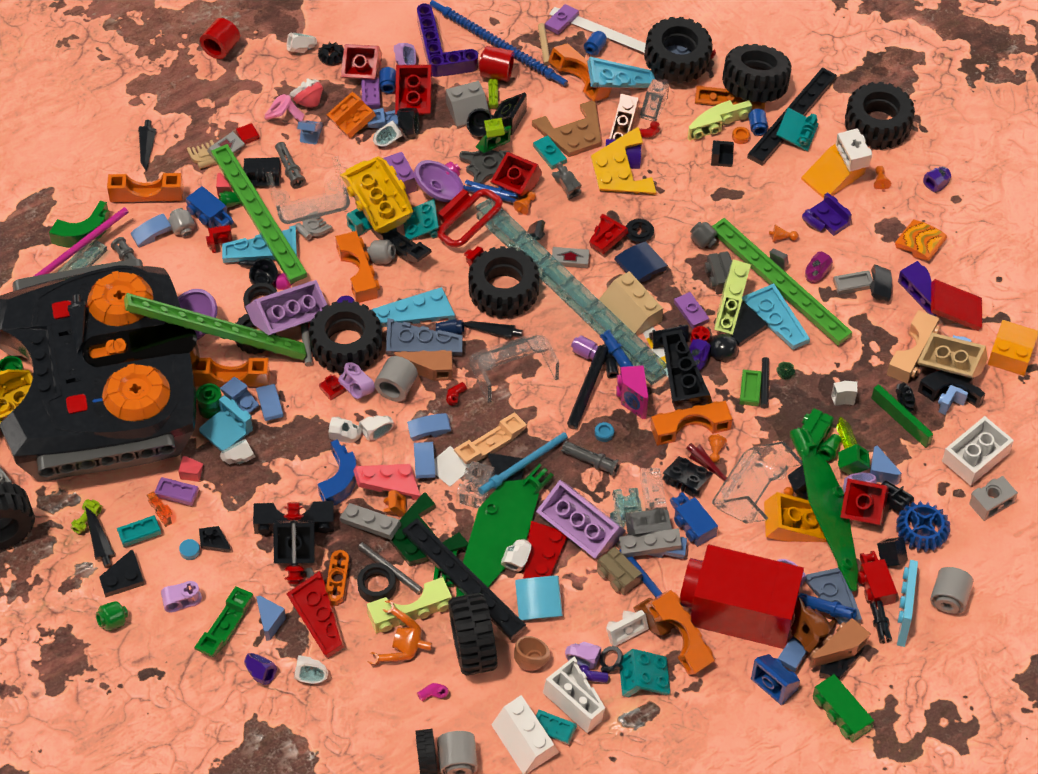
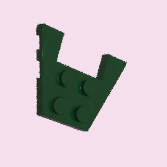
[387,492,468,566]

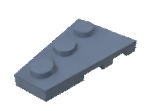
[805,568,862,624]

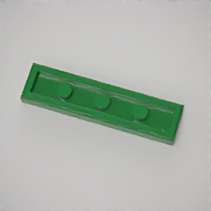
[871,384,933,448]

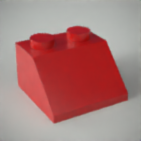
[341,44,382,80]
[490,152,542,196]
[840,478,889,525]

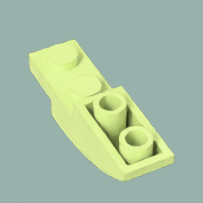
[687,100,752,141]
[714,259,751,335]

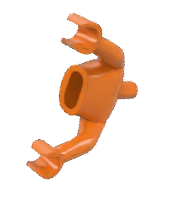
[367,600,432,665]

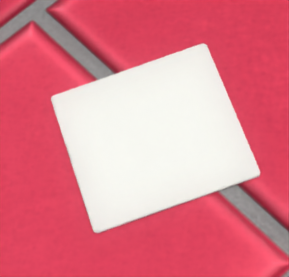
[434,446,474,487]

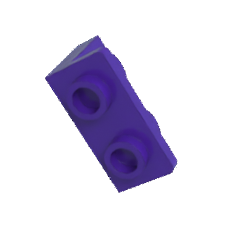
[810,192,852,236]

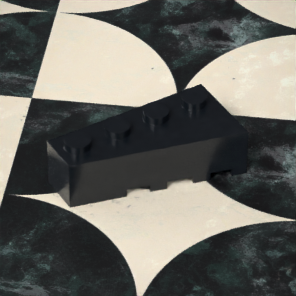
[662,330,712,410]

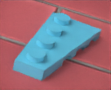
[587,57,656,88]
[222,225,297,263]
[742,283,810,350]
[372,287,455,327]
[897,560,918,647]

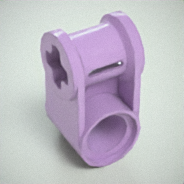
[338,362,375,399]
[161,581,202,613]

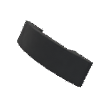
[371,227,432,262]

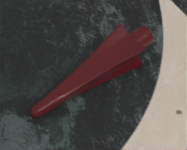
[686,443,728,482]

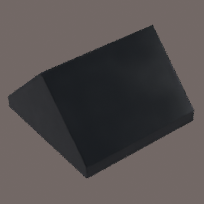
[493,92,527,135]

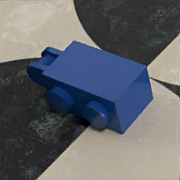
[186,186,234,228]
[670,492,718,547]

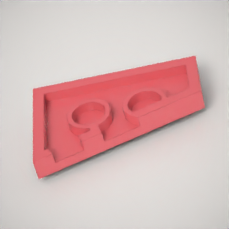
[353,464,420,500]

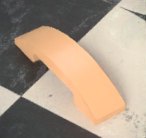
[454,412,527,464]

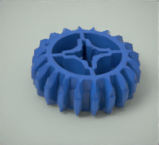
[896,500,950,553]

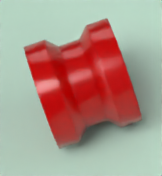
[690,326,710,343]

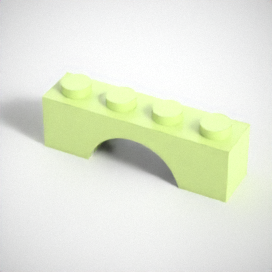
[367,577,452,634]

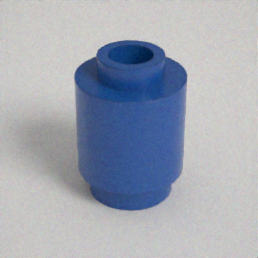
[584,31,607,56]
[379,67,396,94]
[748,109,768,136]

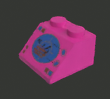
[616,365,648,419]

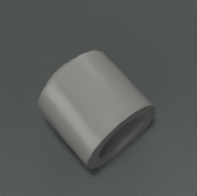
[374,356,418,402]
[930,567,974,614]
[437,731,478,774]

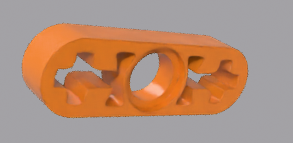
[326,550,349,606]

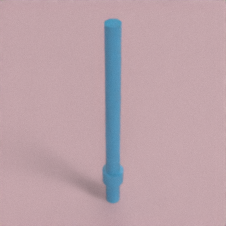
[478,432,568,495]

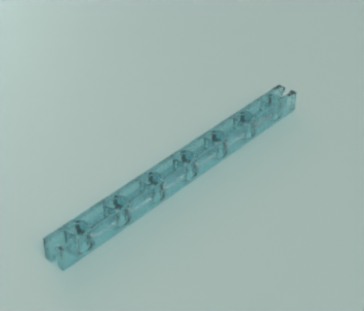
[476,198,667,385]

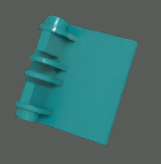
[776,108,819,151]
[404,199,439,240]

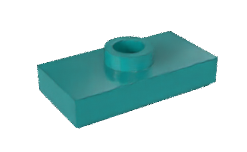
[533,135,567,169]
[117,515,162,548]
[536,709,577,745]

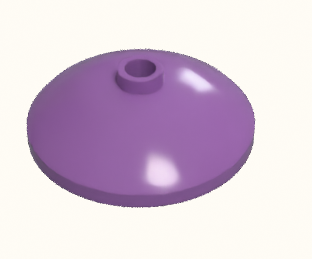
[414,160,464,202]
[167,289,217,342]

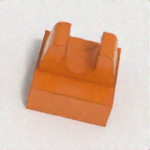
[383,490,406,517]

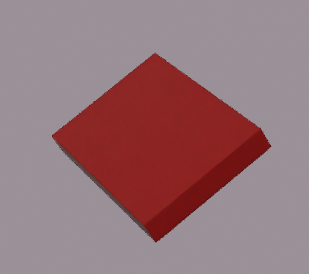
[931,279,982,331]

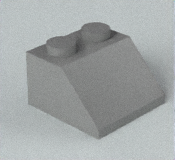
[446,81,489,129]

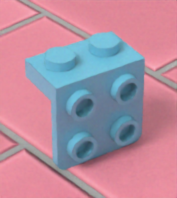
[199,395,253,452]

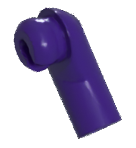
[802,209,825,232]
[579,665,608,683]

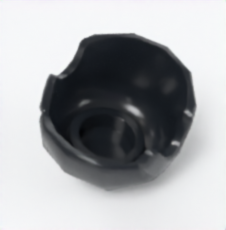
[467,108,493,137]
[249,259,278,286]
[710,334,739,362]

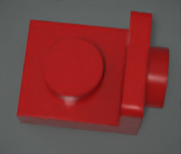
[206,225,233,253]

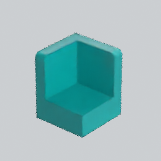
[346,208,372,237]

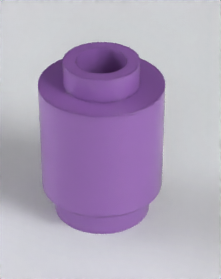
[571,335,598,360]

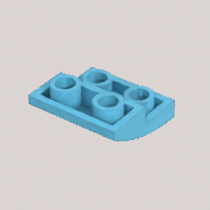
[515,575,563,621]

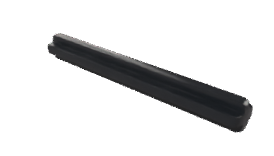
[567,345,608,429]

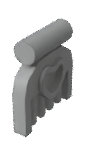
[296,212,333,240]

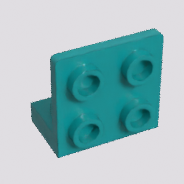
[620,649,670,697]

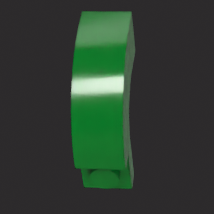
[49,200,110,248]

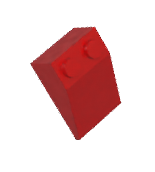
[395,65,432,115]

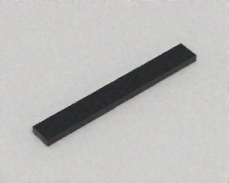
[747,67,837,166]
[402,518,526,640]

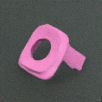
[264,94,304,122]

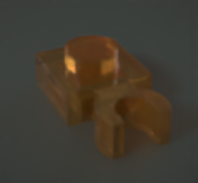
[147,491,173,527]

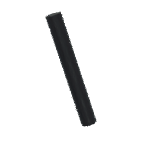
[761,357,769,409]

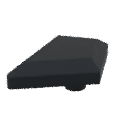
[525,220,545,242]
[199,526,231,552]

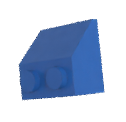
[751,654,800,706]

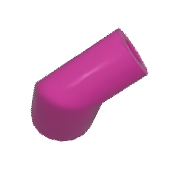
[417,683,449,701]

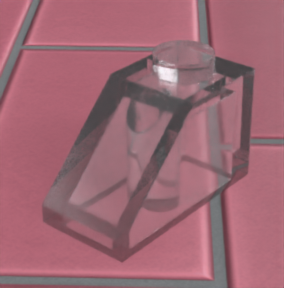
[639,79,669,122]

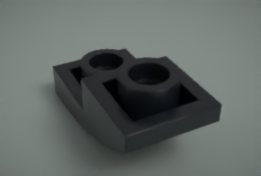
[870,264,892,302]

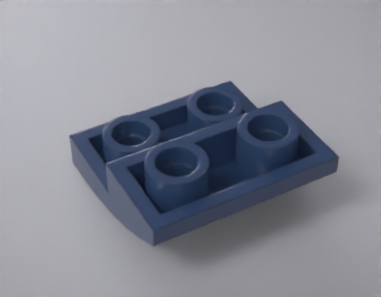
[614,241,668,282]

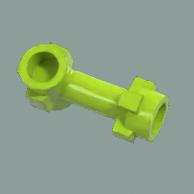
[71,499,102,534]

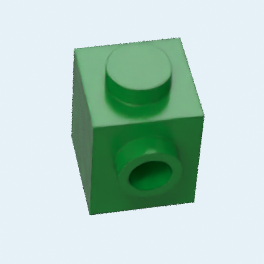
[838,444,870,475]

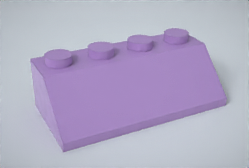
[245,280,327,335]
[536,480,626,559]

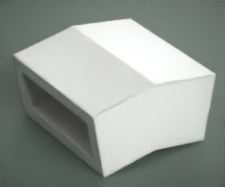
[831,381,857,406]

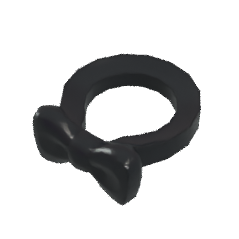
[599,646,623,673]

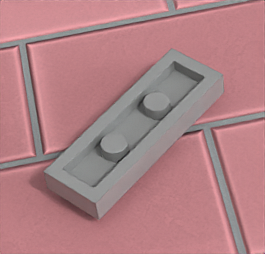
[340,503,401,540]
[619,528,682,557]

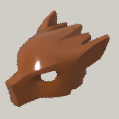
[791,598,836,653]

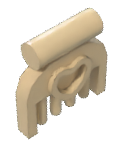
[187,140,217,170]

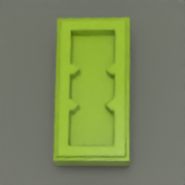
[484,118,505,138]

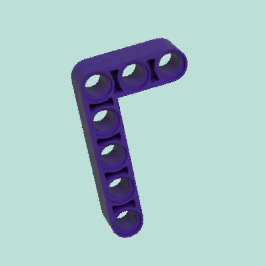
[417,3,479,77]

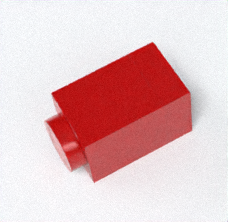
[680,544,804,649]

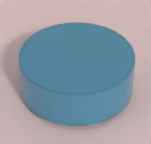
[595,422,614,442]
[179,539,200,560]

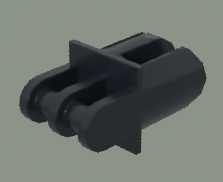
[881,480,914,512]

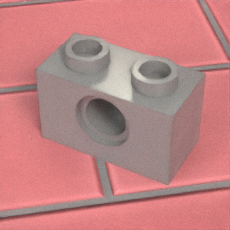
[969,476,1018,521]

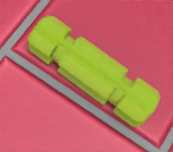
[488,79,498,109]

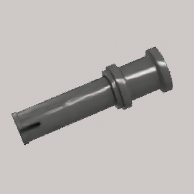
[275,142,306,189]
[111,237,137,261]
[561,441,620,477]

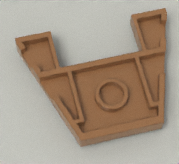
[532,100,601,157]

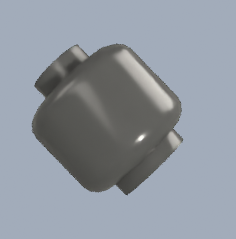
[690,222,717,249]

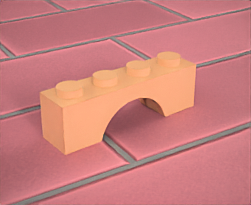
[887,310,940,384]

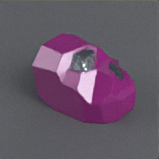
[805,251,833,283]

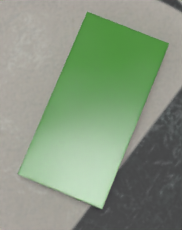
[739,369,762,406]

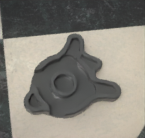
[459,150,511,184]

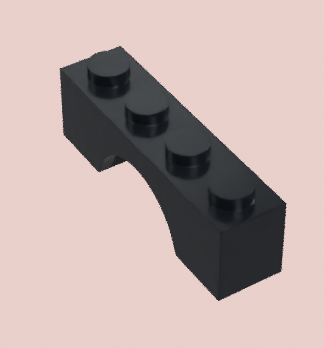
[253,501,335,535]

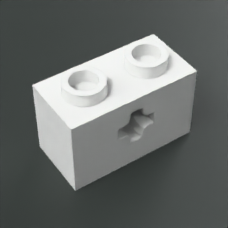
[835,128,873,172]

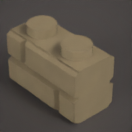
[597,547,643,595]

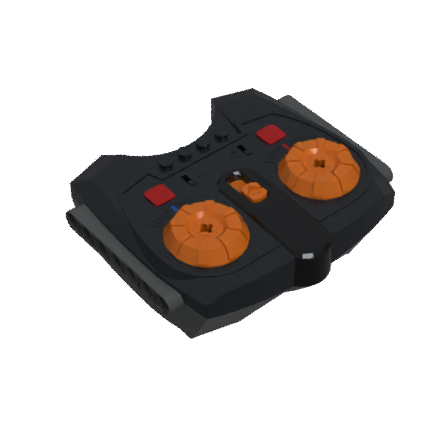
[0,259,200,482]

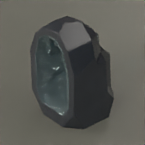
[397,108,420,138]

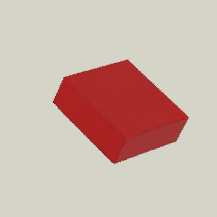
[236,123,259,144]

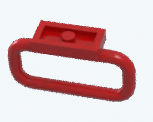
[437,189,503,247]

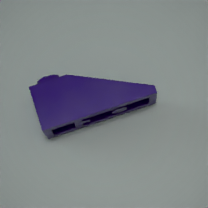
[898,261,937,317]

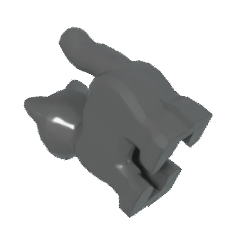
[552,162,582,200]

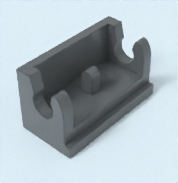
[625,508,672,535]

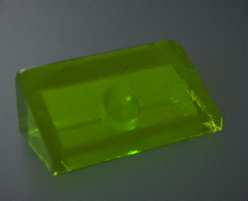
[836,417,857,449]

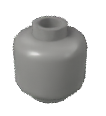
[168,208,195,237]
[367,240,396,264]

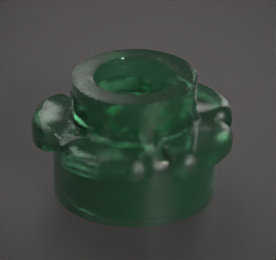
[776,362,795,380]

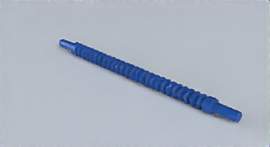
[429,0,568,87]

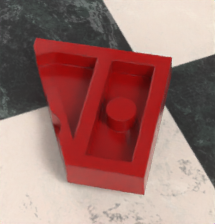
[589,214,629,254]

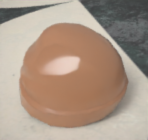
[514,636,550,671]

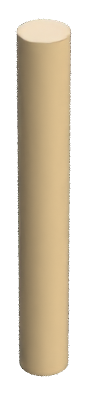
[538,23,550,66]

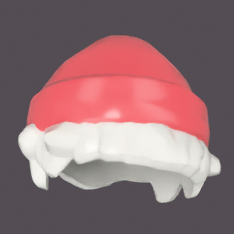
[289,78,323,108]

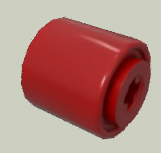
[199,18,240,59]
[479,46,515,82]

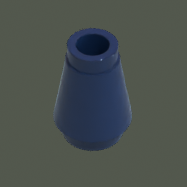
[436,318,464,335]

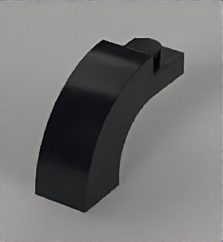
[918,370,985,408]

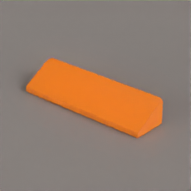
[695,86,765,111]

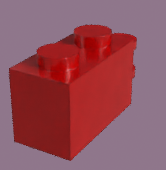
[858,551,898,607]

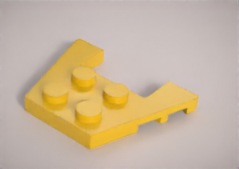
[591,127,656,195]

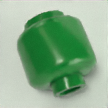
[96,601,128,630]

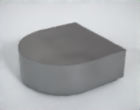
[769,248,789,269]

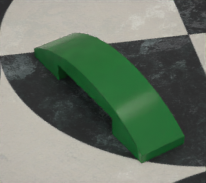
[194,586,254,657]

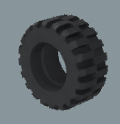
[644,16,713,84]
[722,44,792,103]
[845,82,915,149]
[468,246,539,318]
[309,300,382,374]
[0,482,35,550]
[448,593,498,676]

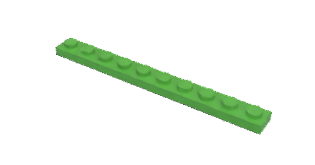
[211,144,307,284]
[712,218,853,346]
[124,293,306,360]

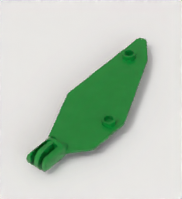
[790,429,858,592]
[456,463,554,597]

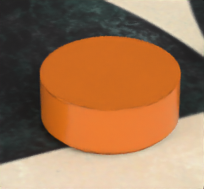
[732,127,750,144]

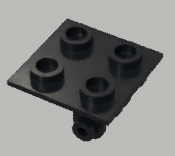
[243,157,280,187]
[663,456,713,497]

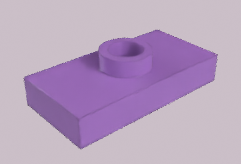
[545,4,579,35]
[361,78,380,109]
[674,292,710,329]
[154,477,199,506]

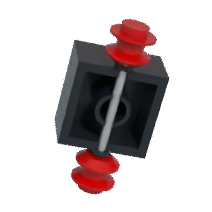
[273,502,315,584]

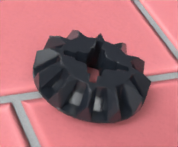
[318,41,344,65]
[626,219,654,244]
[896,382,915,412]

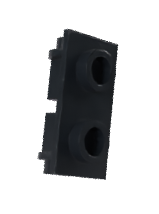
[649,325,689,349]

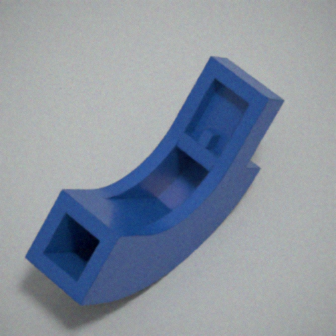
[317,439,356,506]

